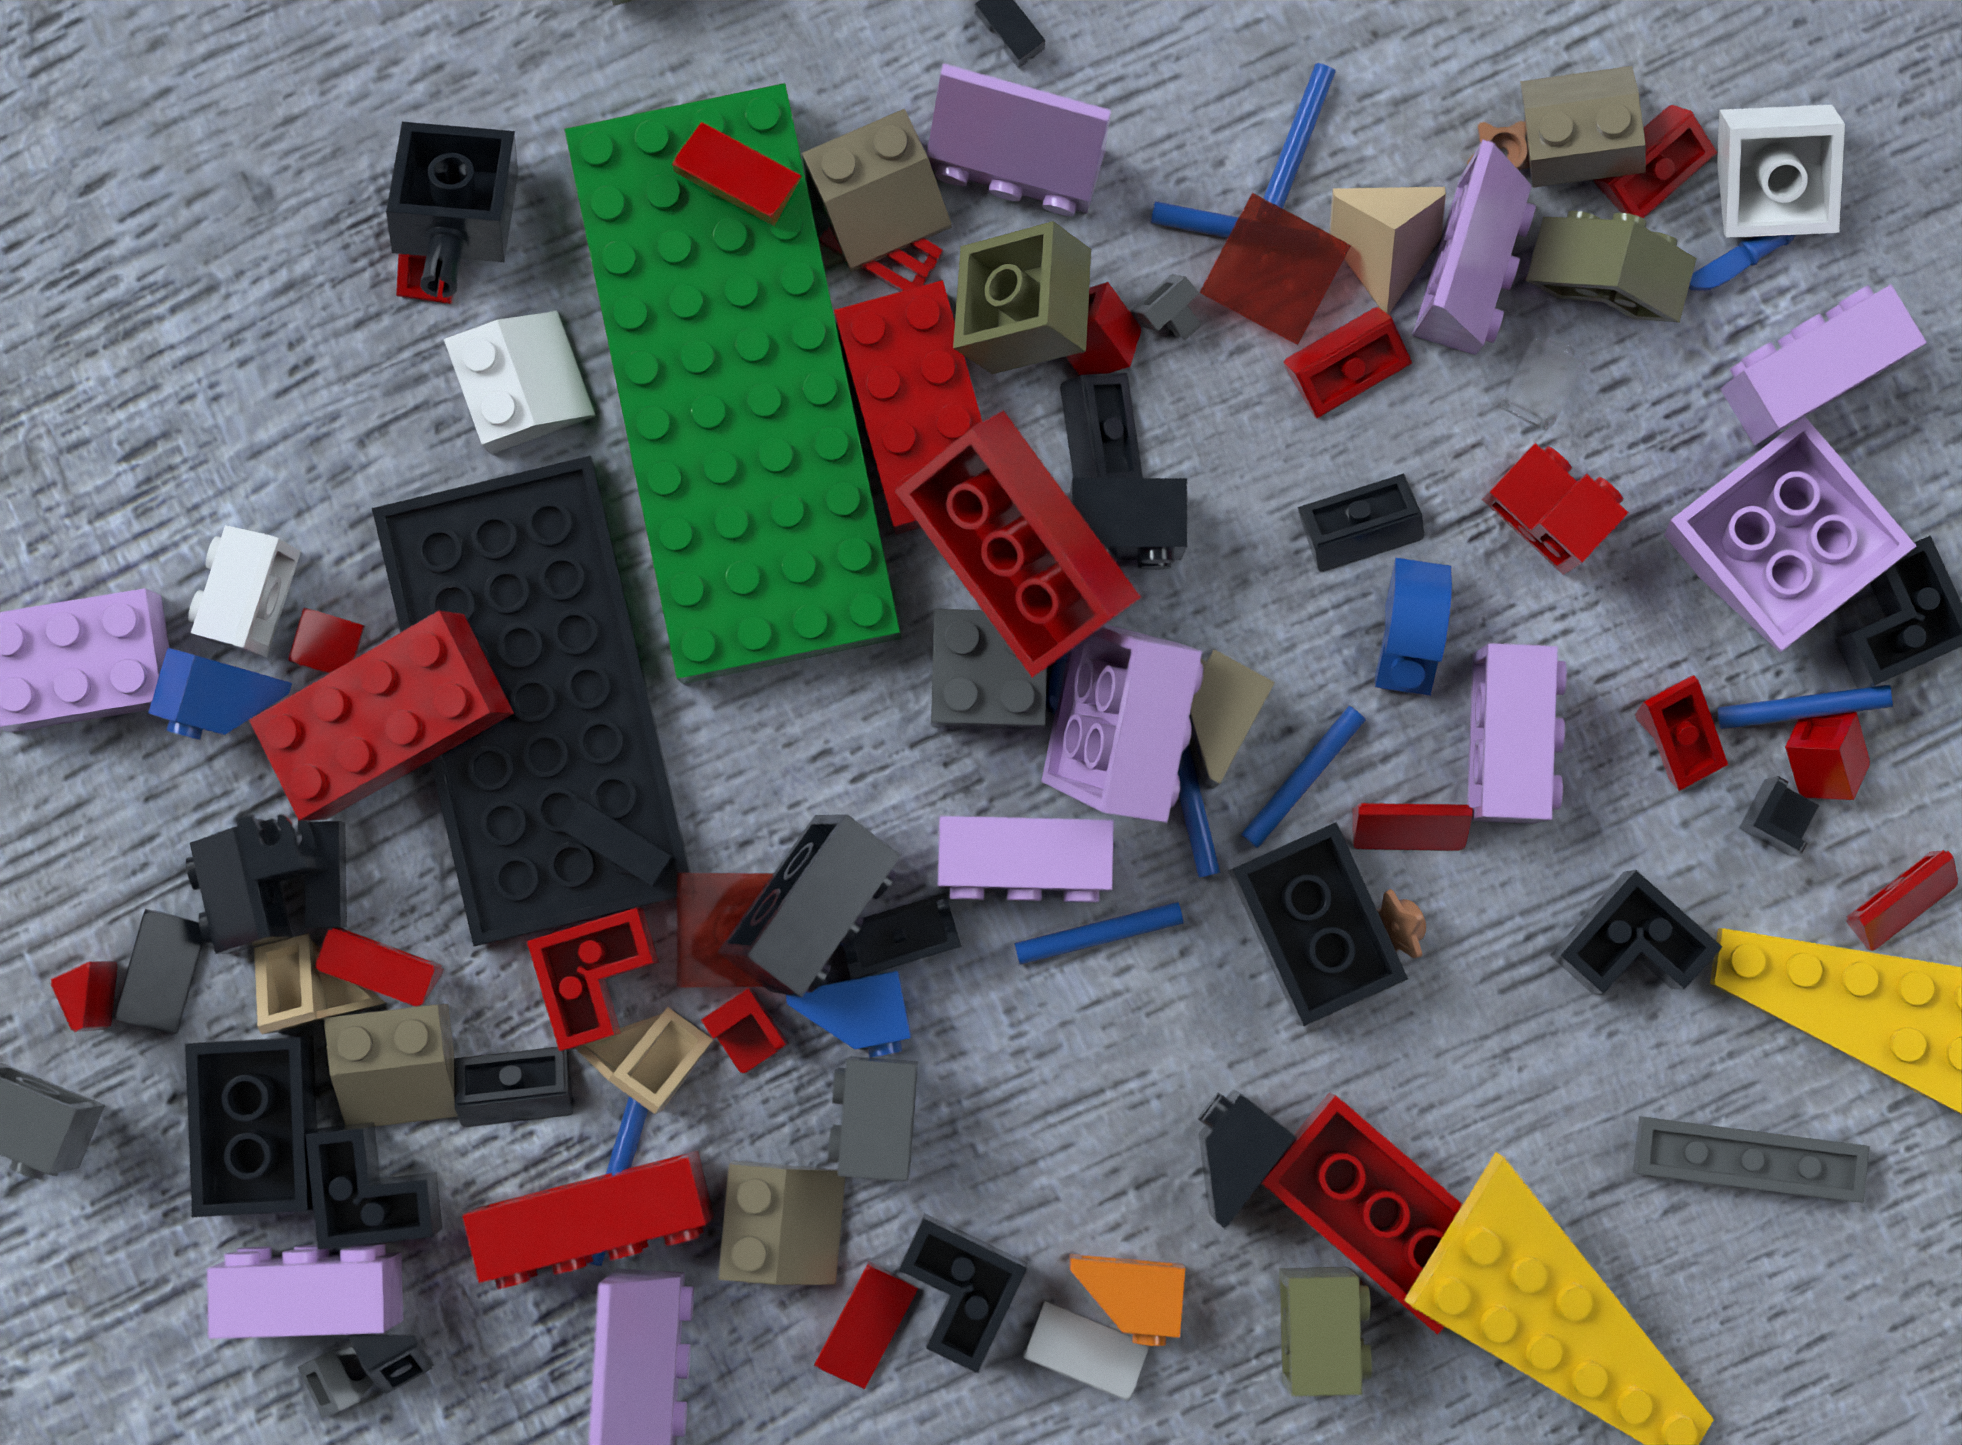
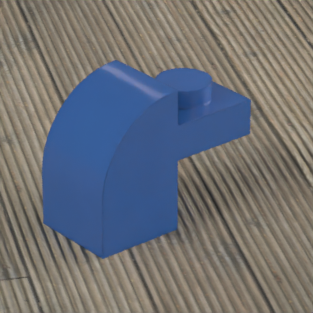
[1375,557,1452,696]

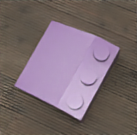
[927,63,1111,216]
[1412,140,1536,355]
[1664,416,1916,653]
[1041,624,1203,822]
[589,1268,694,1445]

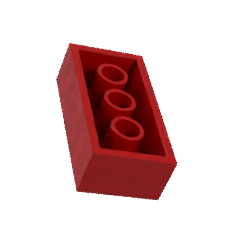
[834,280,983,535]
[895,410,1141,678]
[249,611,514,821]
[1261,1093,1463,1335]
[462,1151,715,1289]

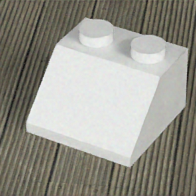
[1717,105,1845,238]
[444,311,596,454]
[188,525,301,658]

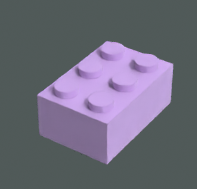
[1720,284,1927,446]
[0,588,169,732]
[1467,643,1567,824]
[938,816,1113,903]
[207,1243,403,1339]

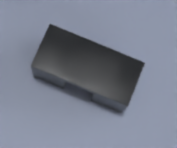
[975,0,1045,69]

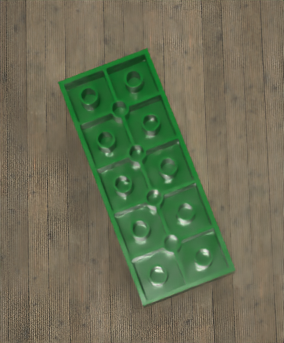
[564,83,902,684]

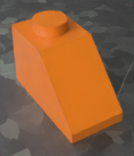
[1069,1254,1186,1346]

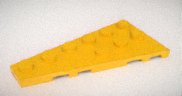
[1710,928,1962,1115]
[1405,1152,1714,1445]

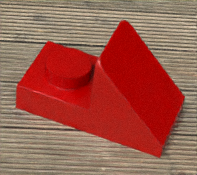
[1635,675,1729,791]

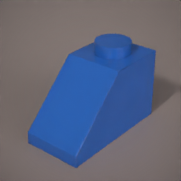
[148,648,292,740]
[786,971,912,1058]

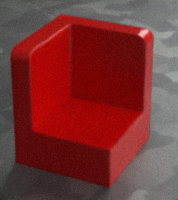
[1066,282,1141,375]
[1785,712,1870,800]
[701,988,789,1073]

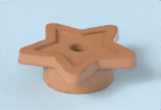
[1467,121,1530,170]
[1377,889,1426,958]

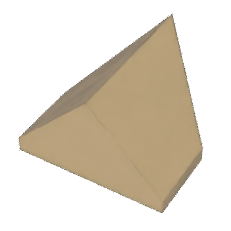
[1329,187,1446,315]
[254,933,386,1034]
[575,1007,713,1114]

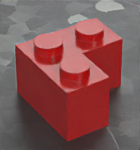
[1482,443,1629,575]
[527,908,659,1052]

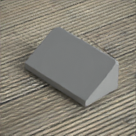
[1023,1300,1149,1401]

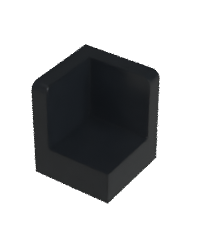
[1739,776,1819,855]

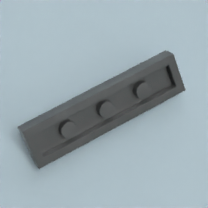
[1633,1116,1870,1203]

